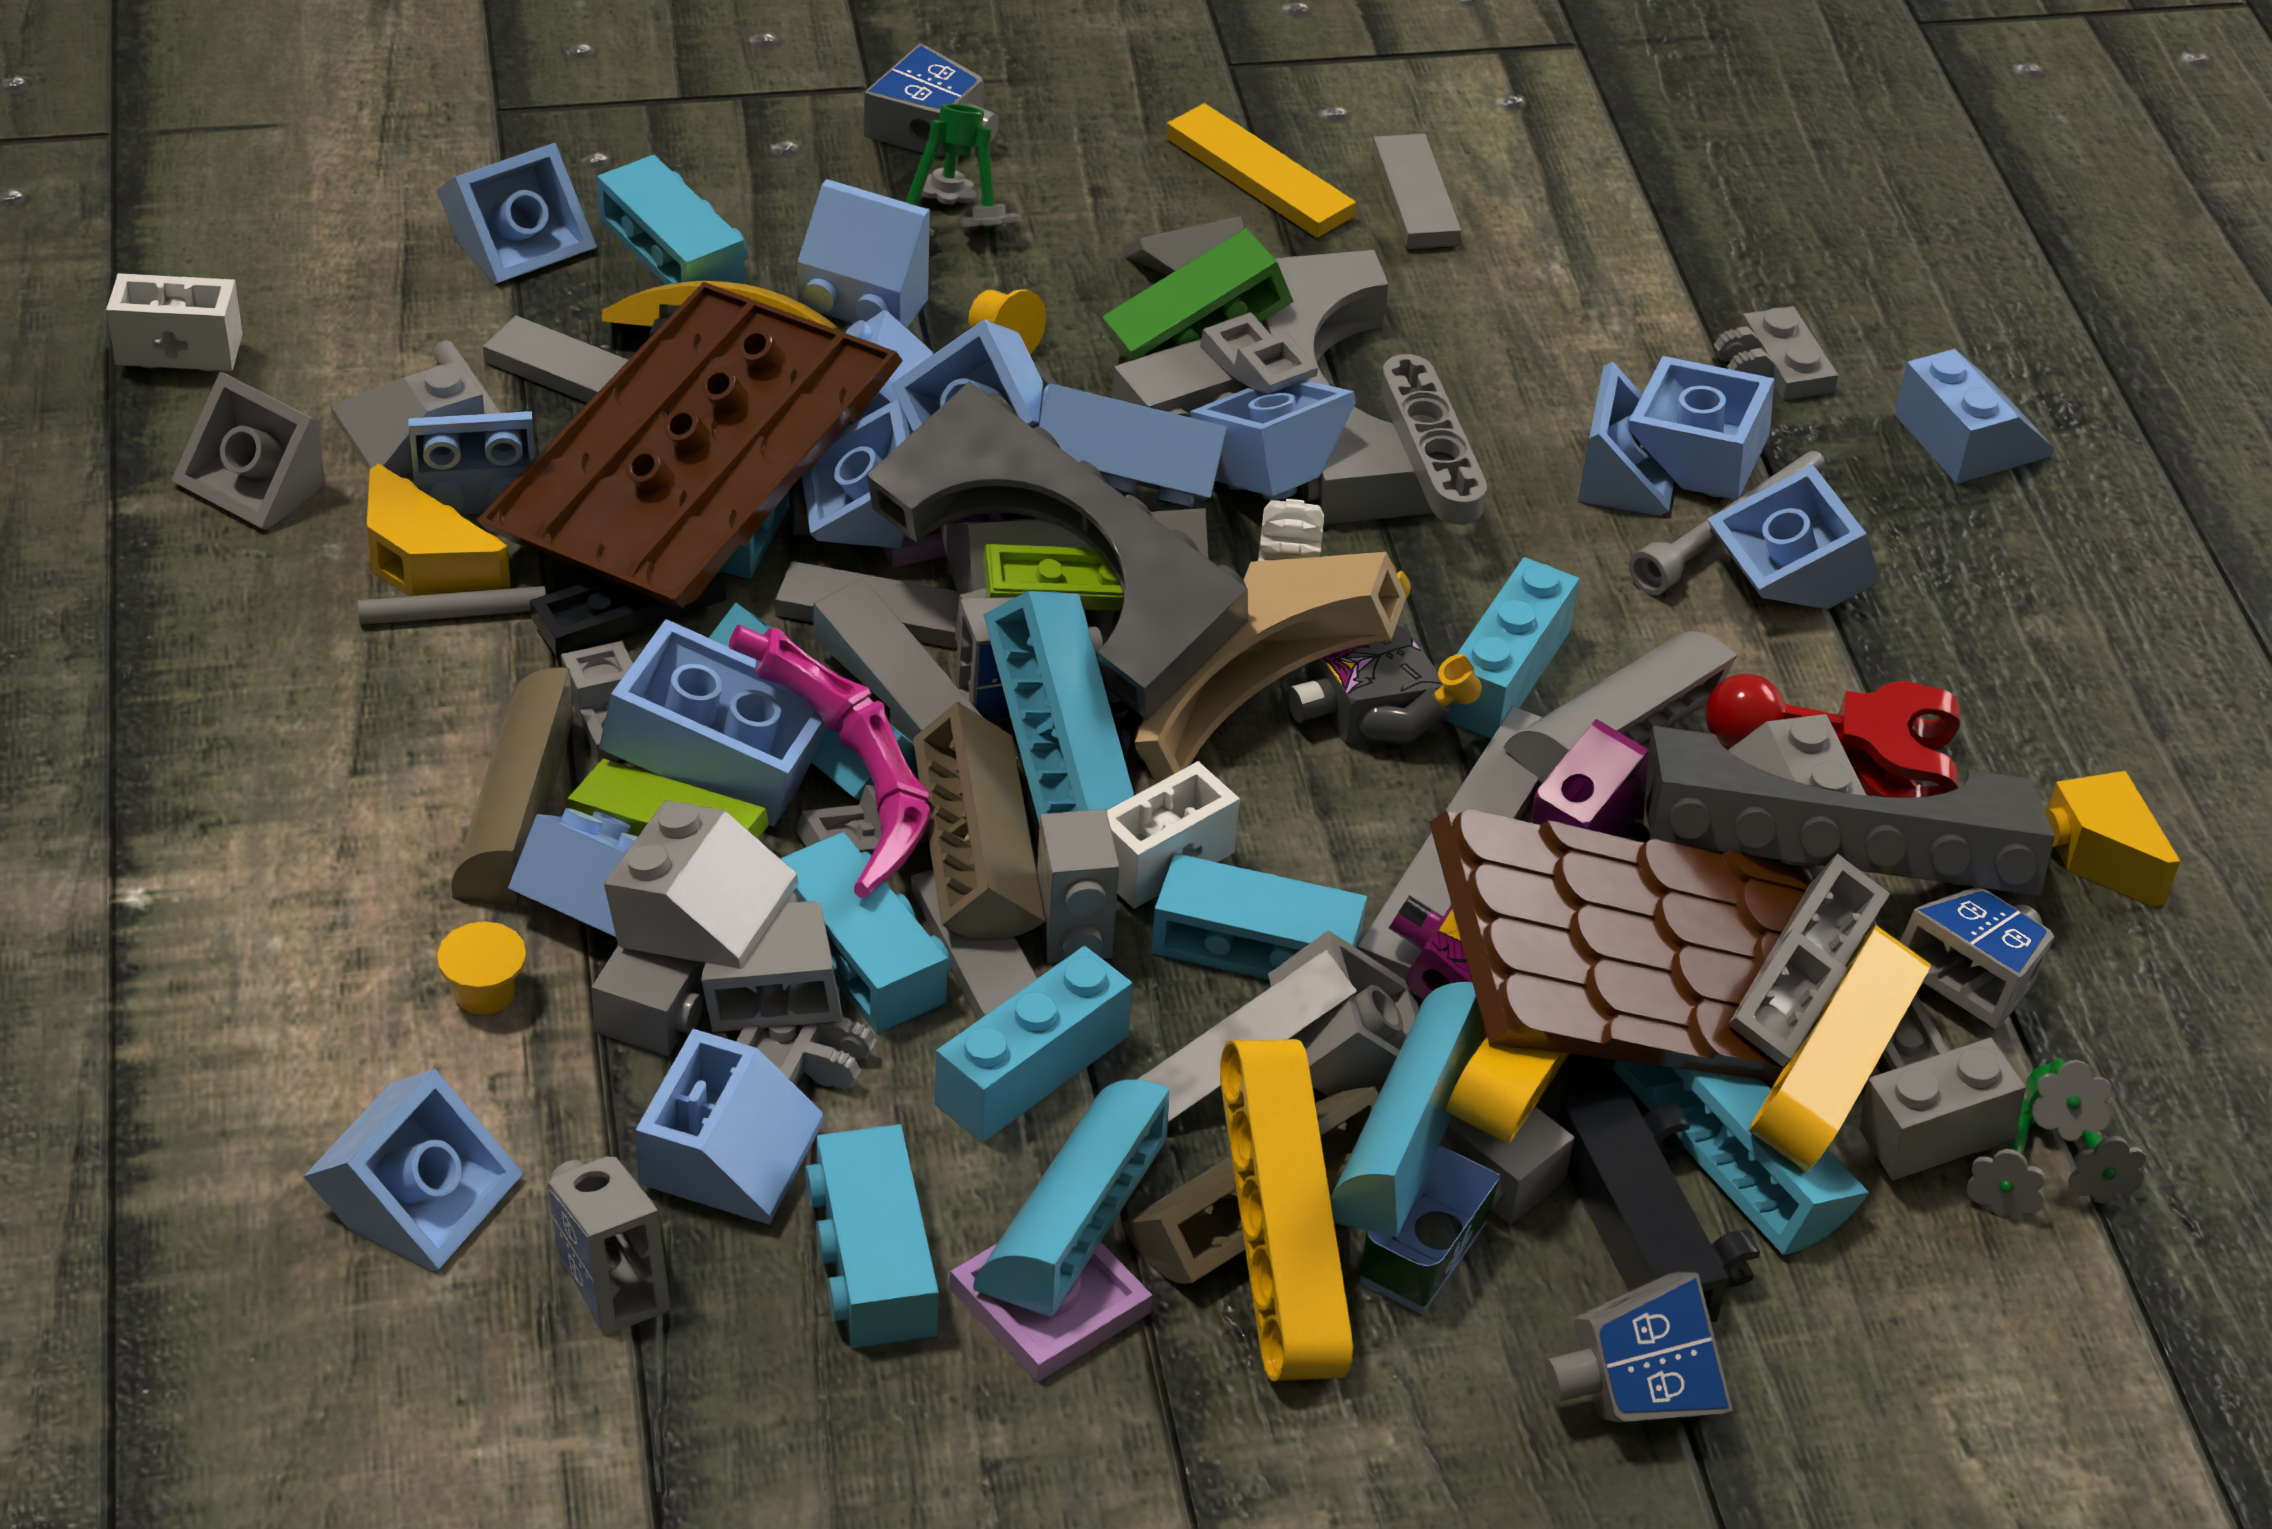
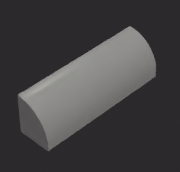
[1503,631,1737,783]

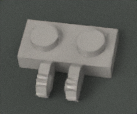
[1713,306,1839,401]
[736,986,877,1090]

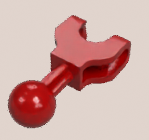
[1705,673,1961,798]

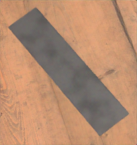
[1137,949,1357,1122]

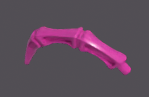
[728,625,931,898]

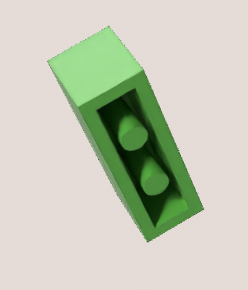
[1102,228,1294,362]

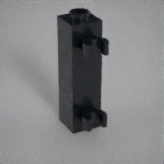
[1557,1086,1760,1322]

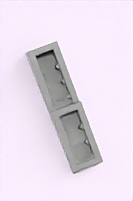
[814,577,1019,766]
[1728,853,1890,1067]

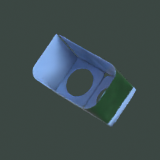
[1359,1146,1500,1315]

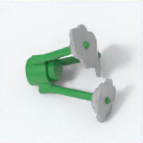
[906,103,1021,236]
[1966,1058,2146,1217]

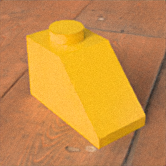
[2045,771,2180,907]

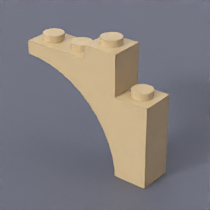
[1135,552,1406,784]

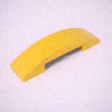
[601,281,837,329]

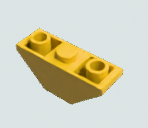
[367,463,511,596]

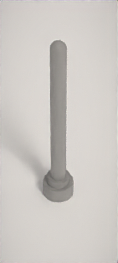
[1629,451,1825,595]

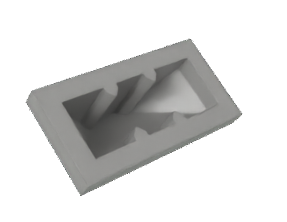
[1122,216,1244,276]

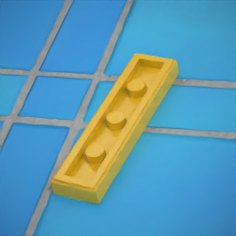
[1166,103,1356,238]

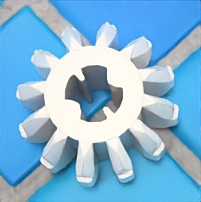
[1258,499,1324,561]

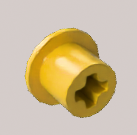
[968,289,1047,355]
[437,921,527,1015]

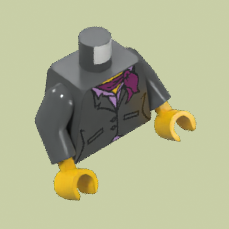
[1287,559,1482,745]

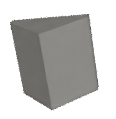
[171,372,326,530]

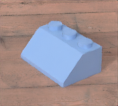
[1033,383,1227,509]
[599,619,826,827]

